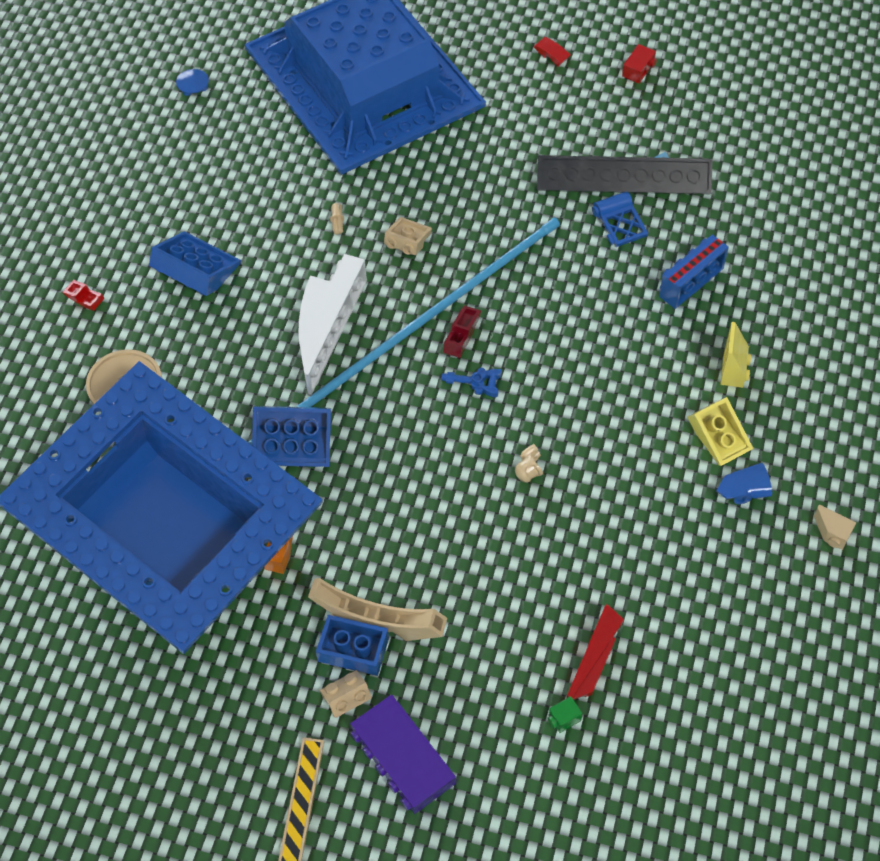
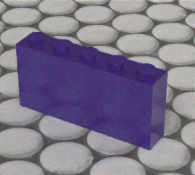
[350,694,456,815]

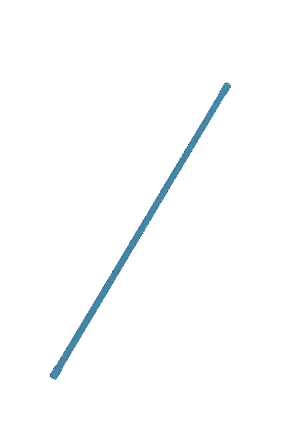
[248,217,560,445]

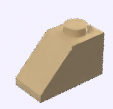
[814,505,856,550]

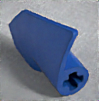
[716,463,772,504]

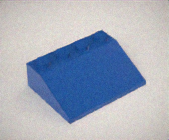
[149,231,241,296]
[252,406,331,467]

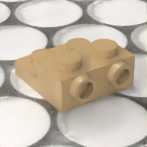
[384,217,432,255]

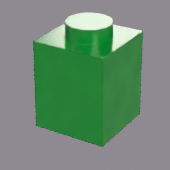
[547,696,582,733]

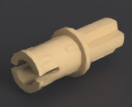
[330,203,344,235]

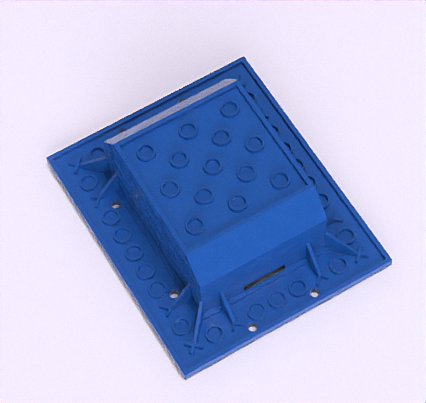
[244,0,486,175]
[0,361,323,654]

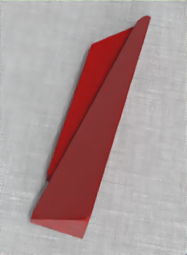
[566,604,624,700]

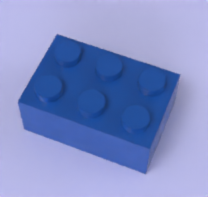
[316,615,389,676]

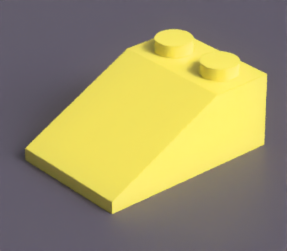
[720,322,751,388]
[687,397,753,466]

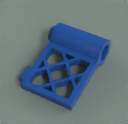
[592,191,648,247]

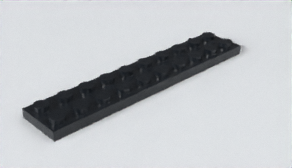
[537,155,713,195]

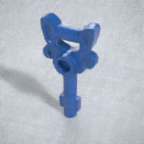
[441,368,502,398]

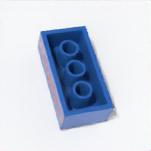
[659,234,729,309]

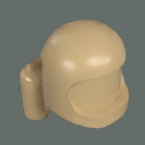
[515,444,543,483]

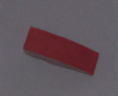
[443,305,481,358]

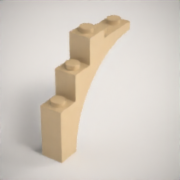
[308,578,447,641]

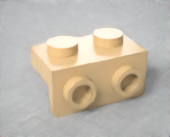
[320,670,372,718]

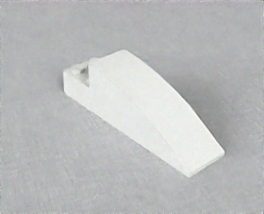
[298,254,367,395]

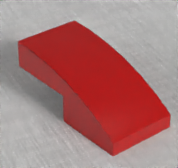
[534,37,571,67]
[63,280,105,311]

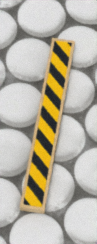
[278,737,325,861]

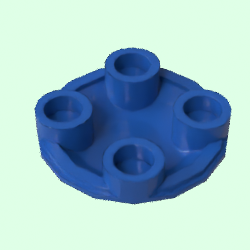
[176,69,209,96]

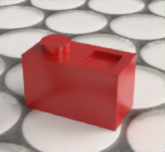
[622,44,657,84]

